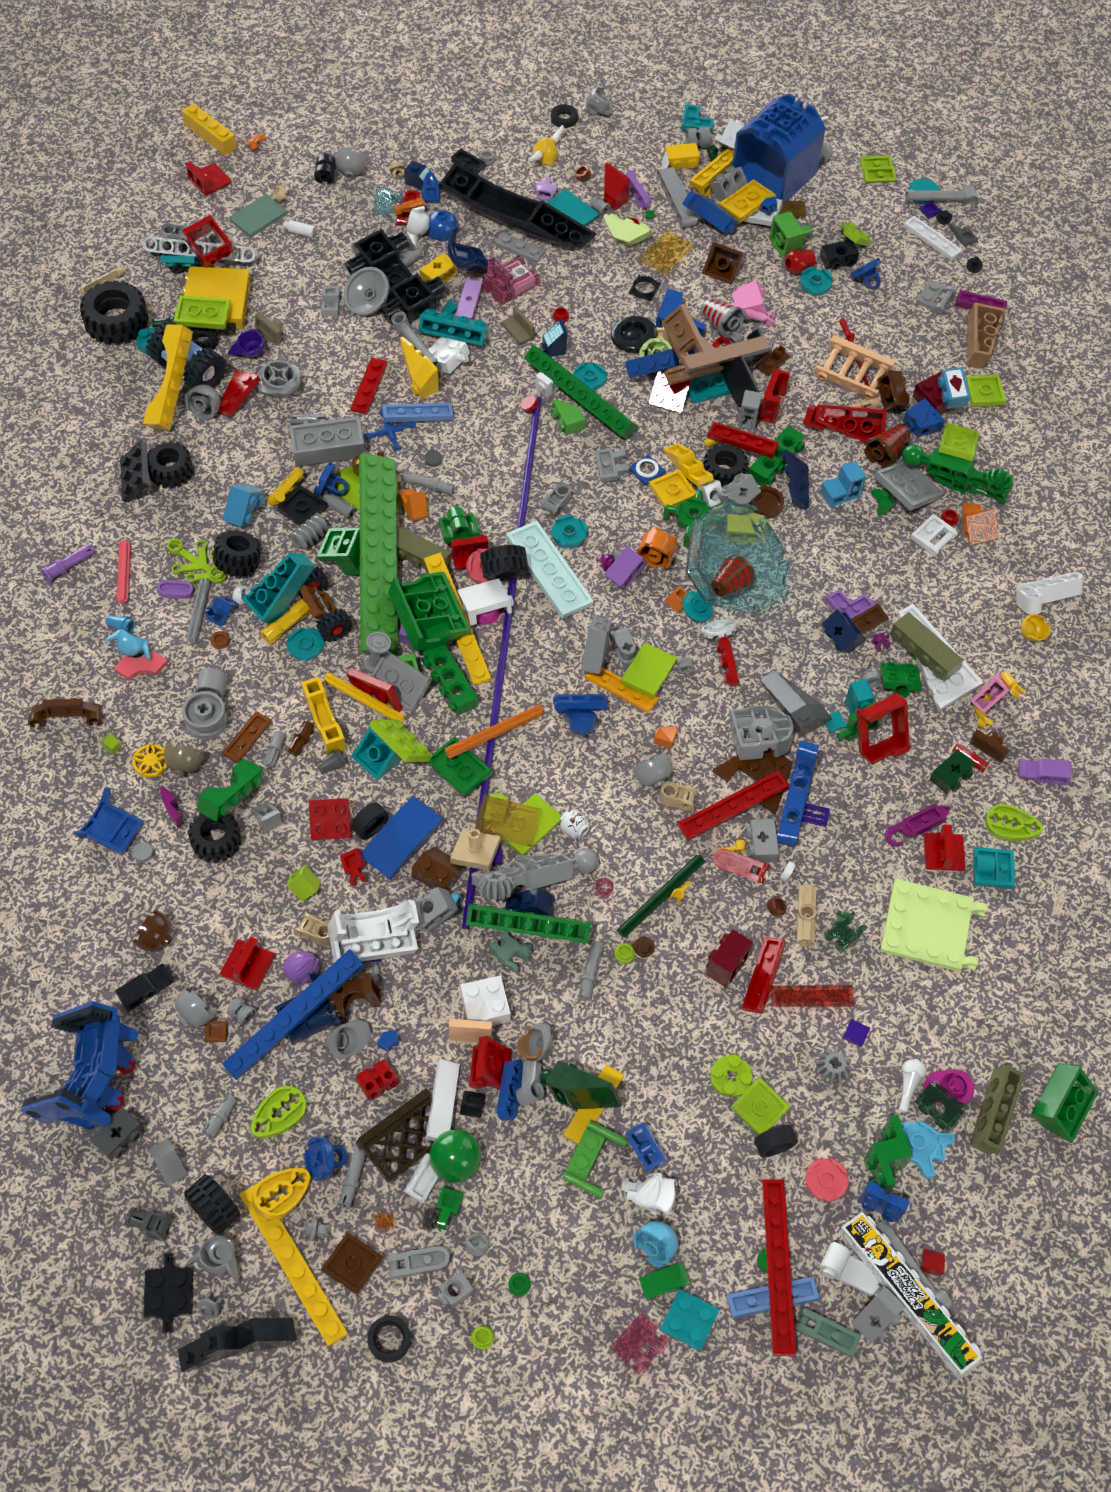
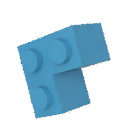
[820,461,866,508]
[222,483,265,527]

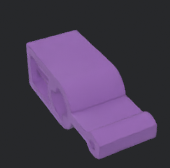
[1018,759,1072,785]

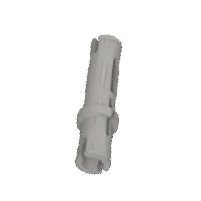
[402,471,455,495]
[577,941,604,1001]
[337,1146,366,1209]

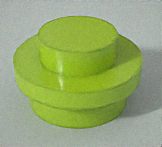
[614,943,635,964]
[471,1326,494,1350]

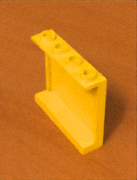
[183,267,251,329]

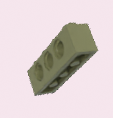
[970,1065,1025,1154]

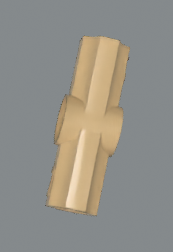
[796,884,817,947]

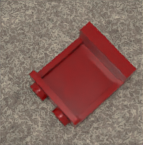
[759,368,790,424]

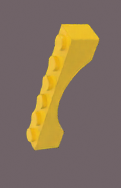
[143,325,193,431]

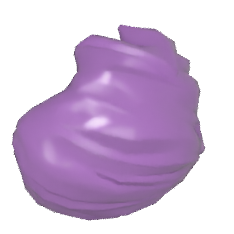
[283,951,322,985]

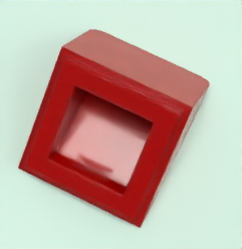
[920,1249,945,1276]

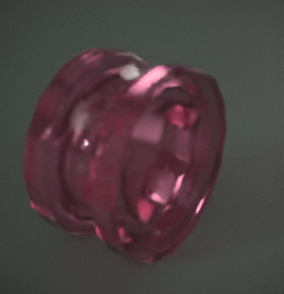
[595,878,614,897]

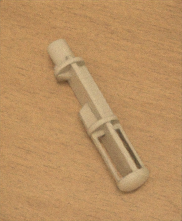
[80,266,127,296]

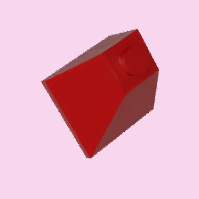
[603,162,630,211]

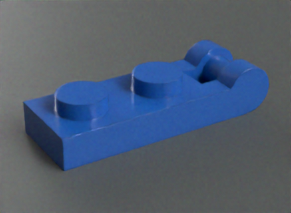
[553,694,608,713]

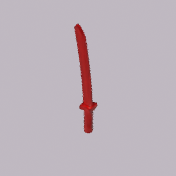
[839,318,870,387]

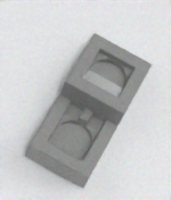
[321,286,340,316]

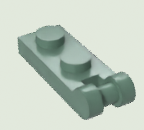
[794,1308,861,1358]

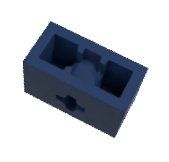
[822,609,866,653]

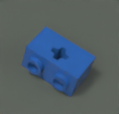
[625,1122,670,1173]

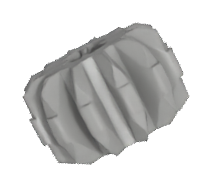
[816,1048,852,1085]

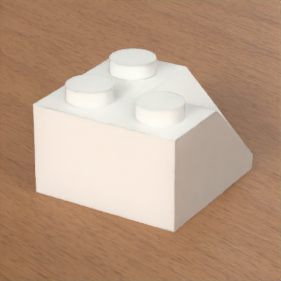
[460,976,511,1026]

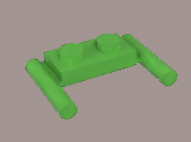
[562,1120,629,1198]

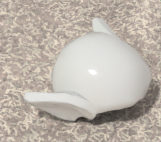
[407,206,430,245]

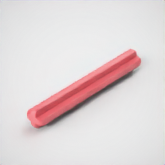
[117,540,130,604]

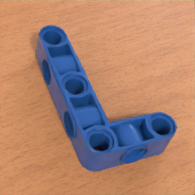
[777,741,819,847]

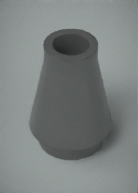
[316,749,346,774]

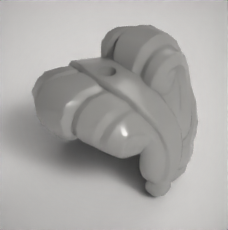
[586,86,613,115]

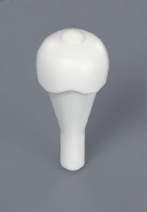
[899,1059,926,1113]

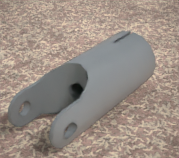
[400,247,424,267]

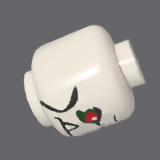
[560,810,590,839]

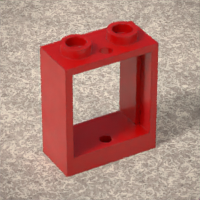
[182,215,234,268]

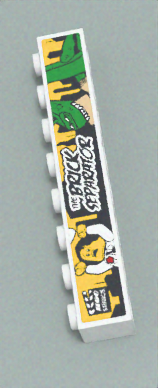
[841,1212,982,1380]

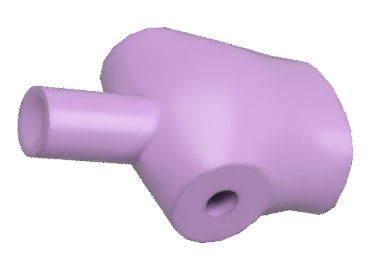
[536,177,557,201]

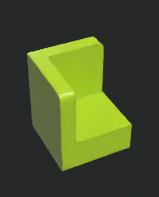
[286,865,321,901]

